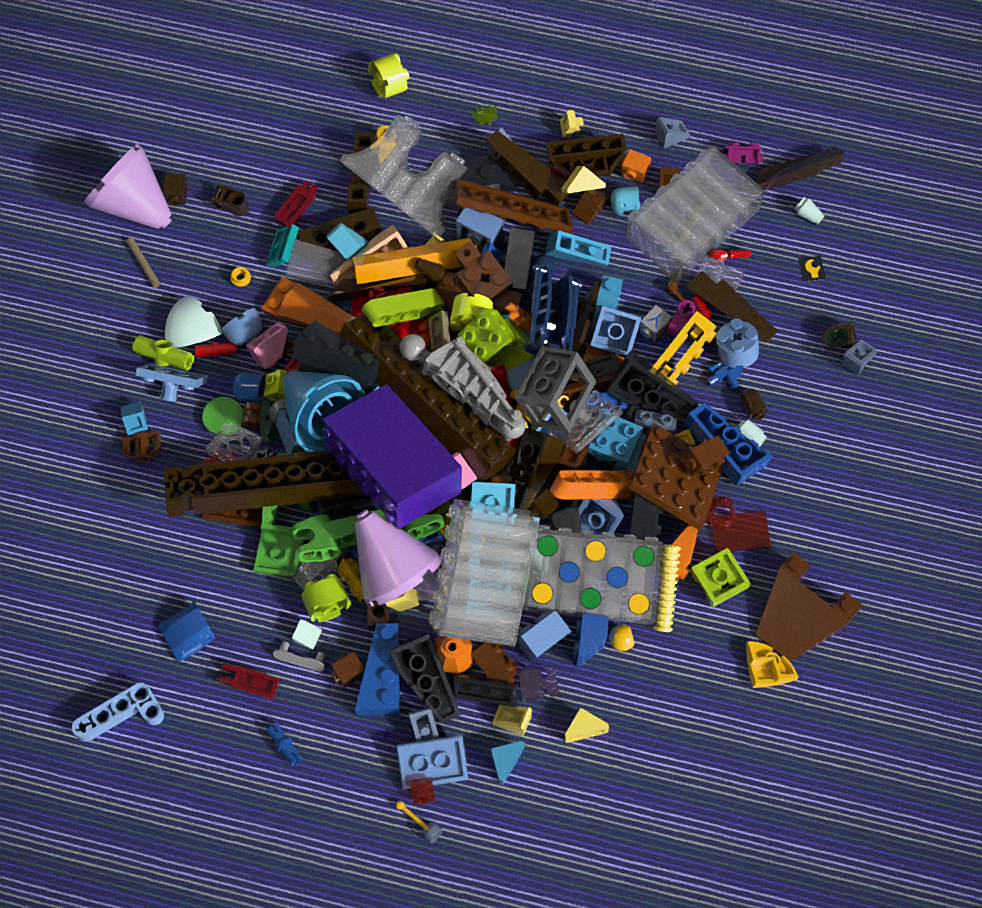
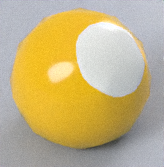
[609,624,635,651]

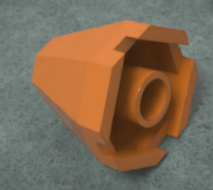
[434,629,478,675]

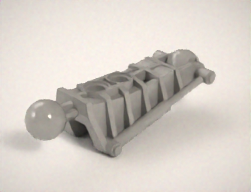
[399,334,525,441]

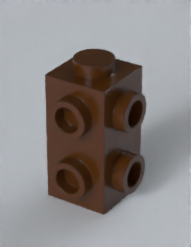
[680,436,730,477]
[471,638,520,683]

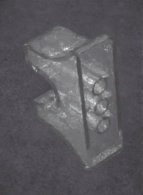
[339,115,468,236]

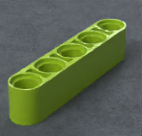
[362,288,446,327]

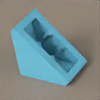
[327,223,368,260]

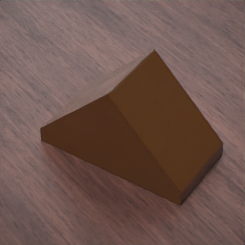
[573,188,611,225]

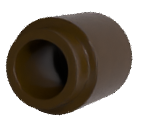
[740,389,768,421]

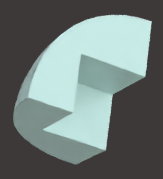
[165,297,223,348]

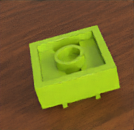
[690,548,750,608]

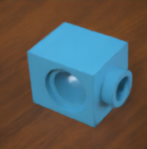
[121,401,148,435]

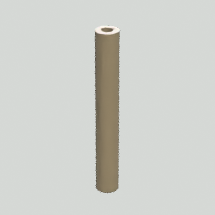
[126,237,161,288]

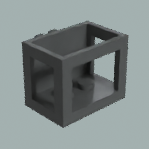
[514,346,596,433]

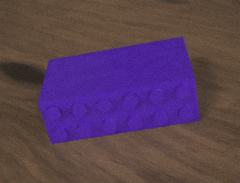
[322,384,462,529]

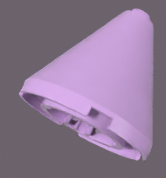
[84,143,172,229]
[354,510,442,607]

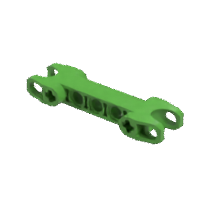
[291,510,444,562]

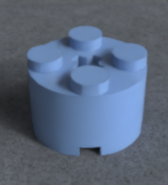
[716,318,759,368]

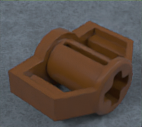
[122,430,162,463]

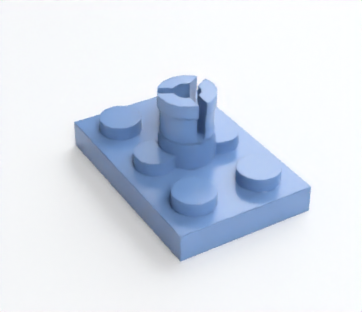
[136,363,208,401]

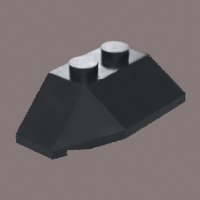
[437,154,517,201]

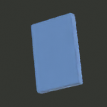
[396,735,469,790]

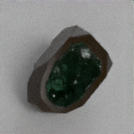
[821,321,857,347]

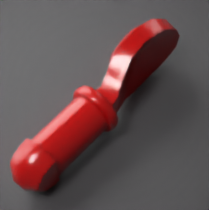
[709,249,751,263]

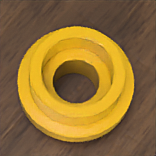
[230,267,251,287]

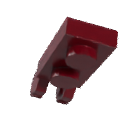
[216,663,280,701]

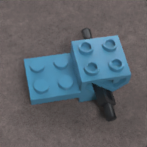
[588,404,646,472]

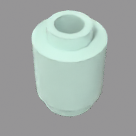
[737,420,767,447]

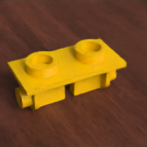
[337,557,363,602]

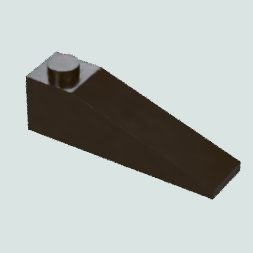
[510,428,565,516]

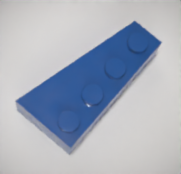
[684,403,773,486]
[355,623,400,716]

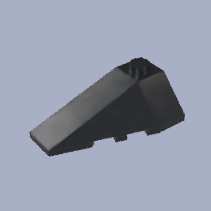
[607,351,699,420]
[389,633,461,723]

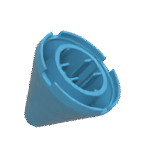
[282,371,366,452]

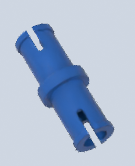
[266,723,303,766]

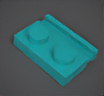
[266,224,299,268]

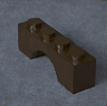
[347,132,377,213]

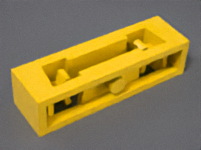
[653,311,717,385]

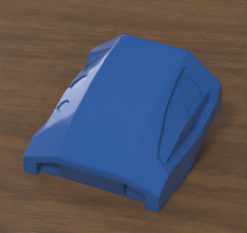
[158,601,216,662]

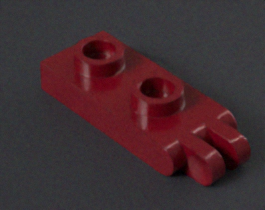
[274,181,317,227]

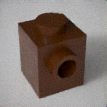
[331,652,365,688]

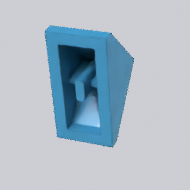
[491,741,525,785]

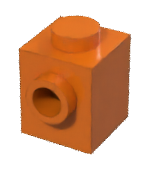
[619,149,652,183]

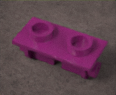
[723,143,764,164]

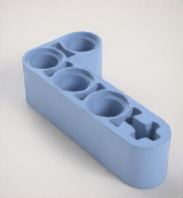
[72,683,164,742]

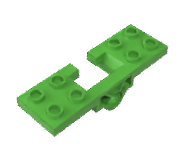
[254,452,312,579]

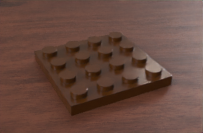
[628,423,722,530]

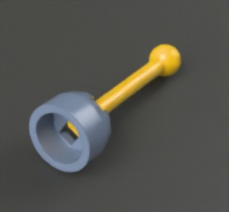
[396,801,443,843]

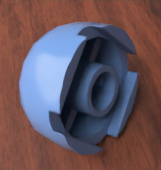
[222,308,263,346]

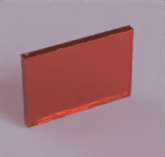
[711,511,771,553]

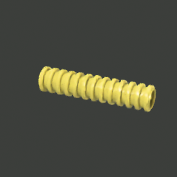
[653,544,681,632]

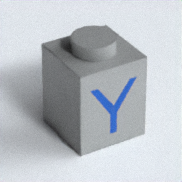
[639,305,672,342]

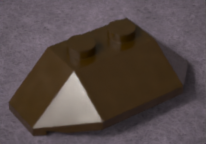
[546,134,627,178]

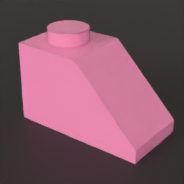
[246,322,288,369]

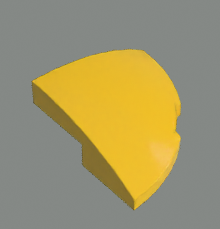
[746,641,799,688]

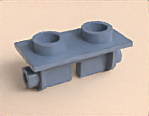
[634,409,677,434]

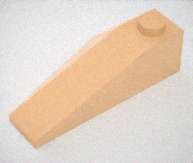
[330,225,409,285]

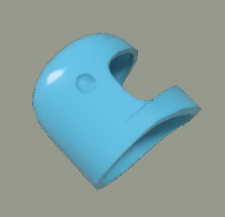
[611,186,643,216]

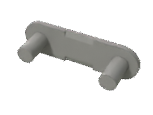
[273,642,325,671]

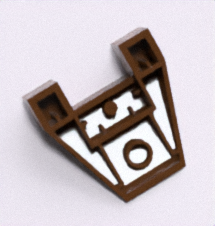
[755,552,863,662]

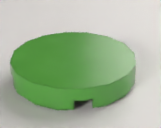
[202,397,244,437]

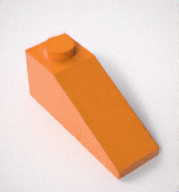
[656,525,698,581]

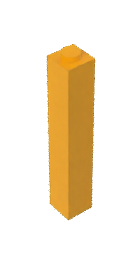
[352,238,478,284]

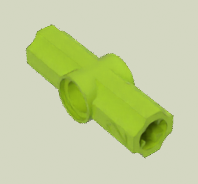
[133,336,194,371]

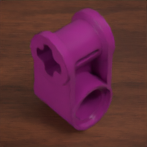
[666,300,696,342]

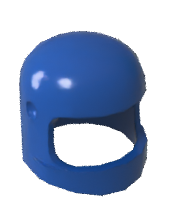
[233,372,267,404]

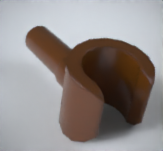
[666,279,685,302]

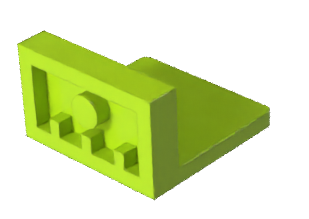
[457,308,520,363]

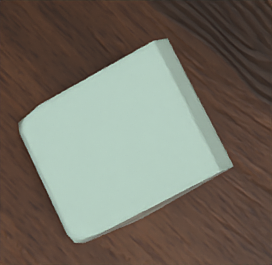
[292,619,322,650]

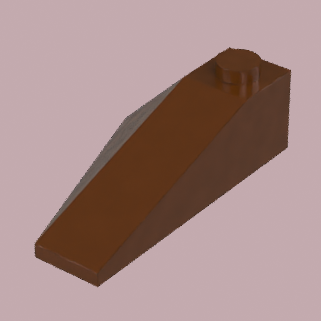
[437,271,523,320]

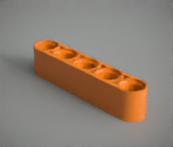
[550,470,634,499]

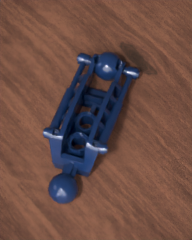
[524,254,583,358]

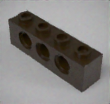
[298,207,381,261]

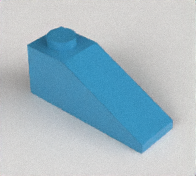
[545,230,611,266]
[588,275,623,339]

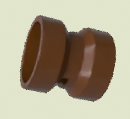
[241,402,264,429]

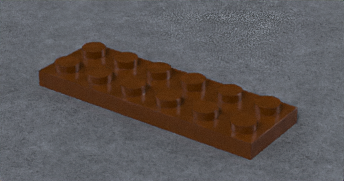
[454,178,573,234]

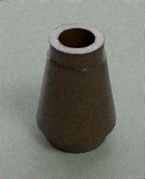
[414,257,446,283]

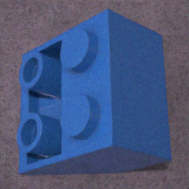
[573,614,609,666]

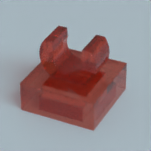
[410,777,435,805]

